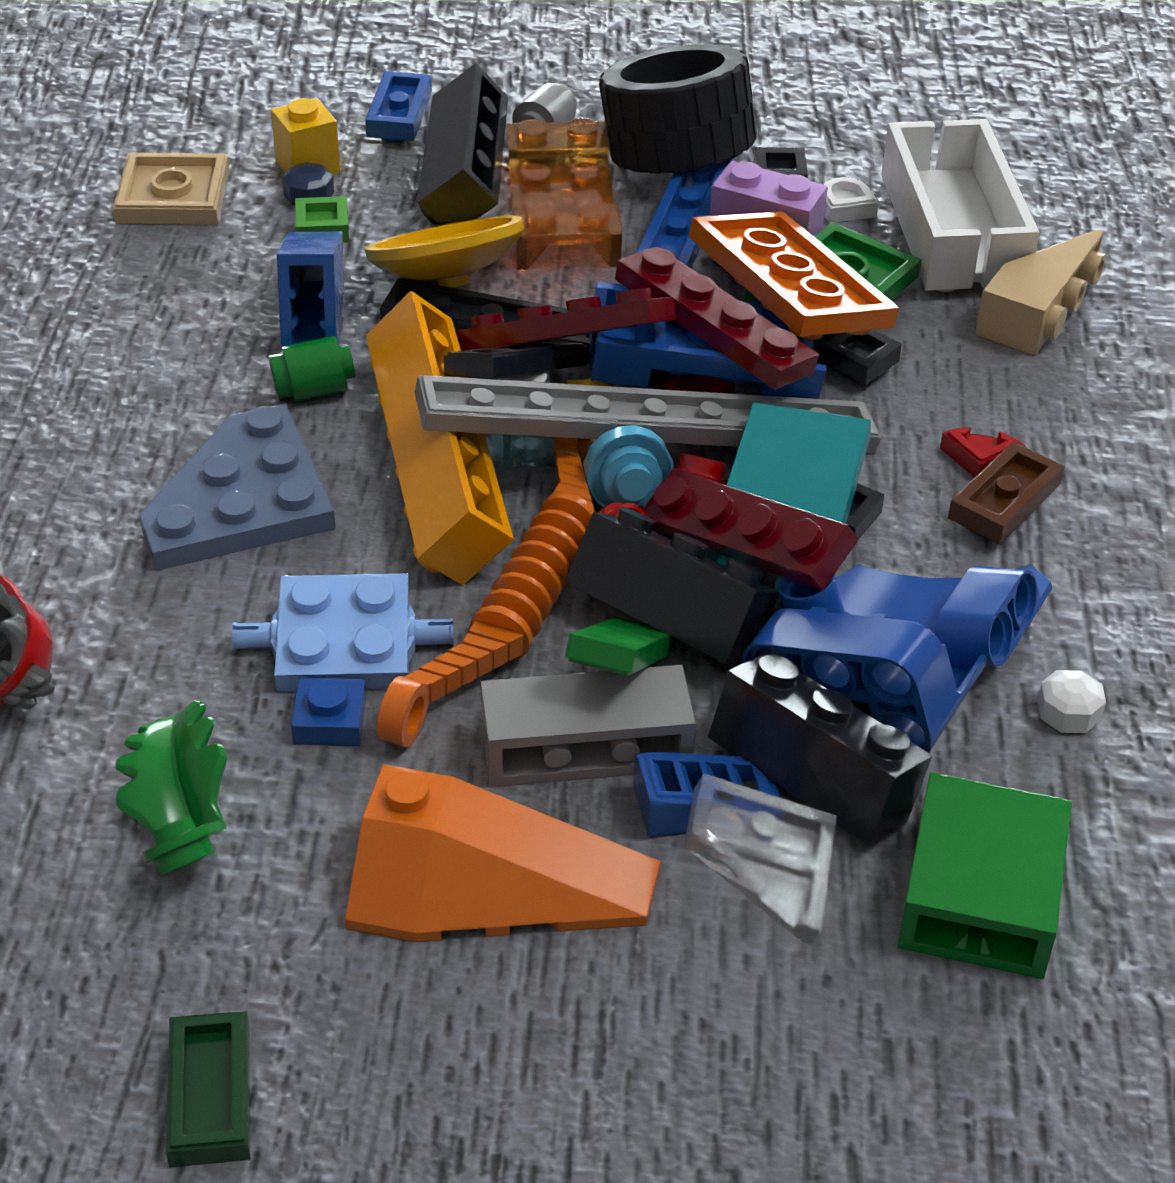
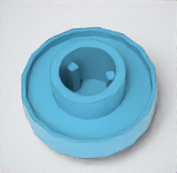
[583,425,674,509]

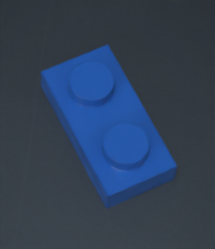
[365,70,432,142]

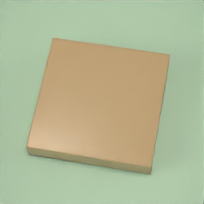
[113,153,230,225]

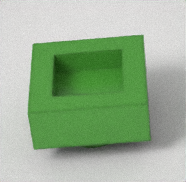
[295,196,349,243]

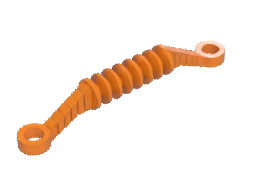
[377,437,595,748]

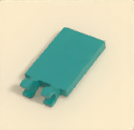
[708,402,871,604]

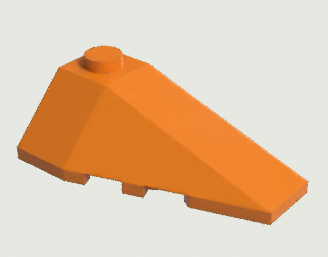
[345,764,661,942]

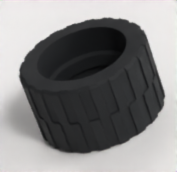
[599,44,757,174]

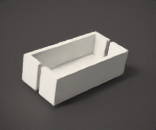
[881,119,1040,292]

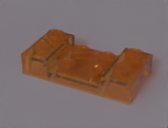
[506,118,622,270]

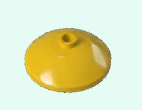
[365,215,524,288]

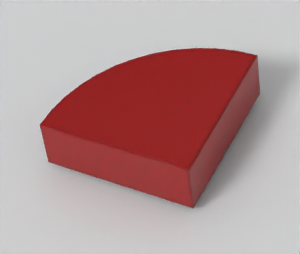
[940,427,1025,478]

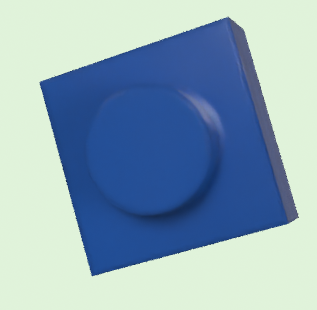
[291,677,367,746]

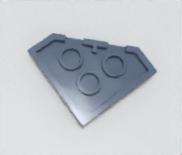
[140,403,336,571]

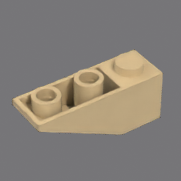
[975,229,1106,356]

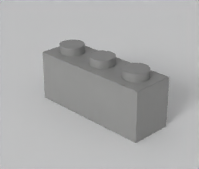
[481,665,696,787]

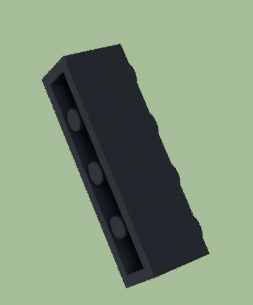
[417,63,508,225]

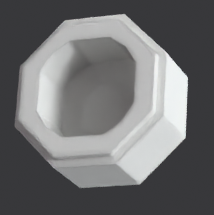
[1037,670,1106,733]

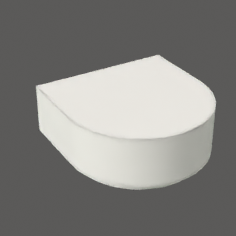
[824,177,879,224]

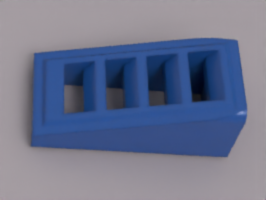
[633,752,785,837]

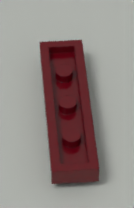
[615,246,819,390]
[455,288,677,351]
[642,468,859,591]

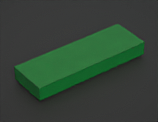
[565,617,676,676]

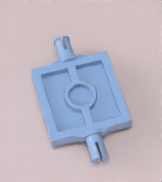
[232,573,454,692]

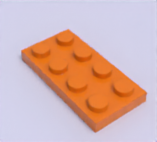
[689,211,899,340]

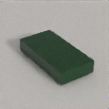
[166,1011,251,1168]

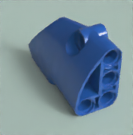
[743,564,1052,753]

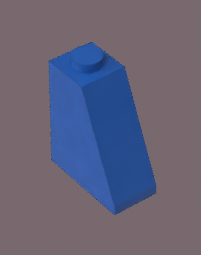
[277,232,344,352]

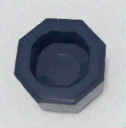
[282,162,334,206]

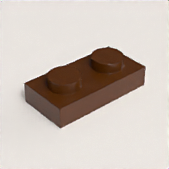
[948,441,1065,544]

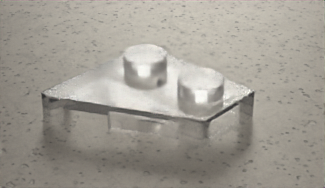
[684,773,837,945]

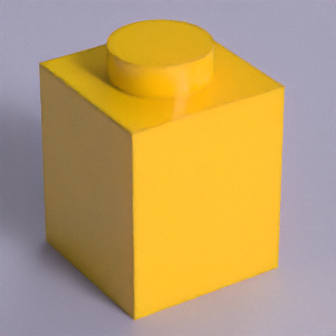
[271,98,340,175]

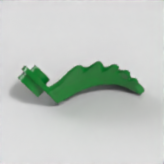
[115,700,227,876]

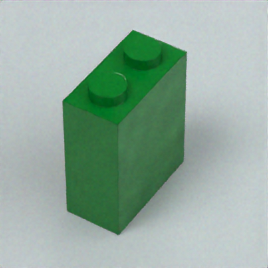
[897,772,1072,979]

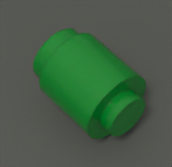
[268,335,356,402]

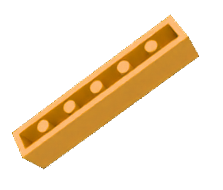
[366,291,514,585]

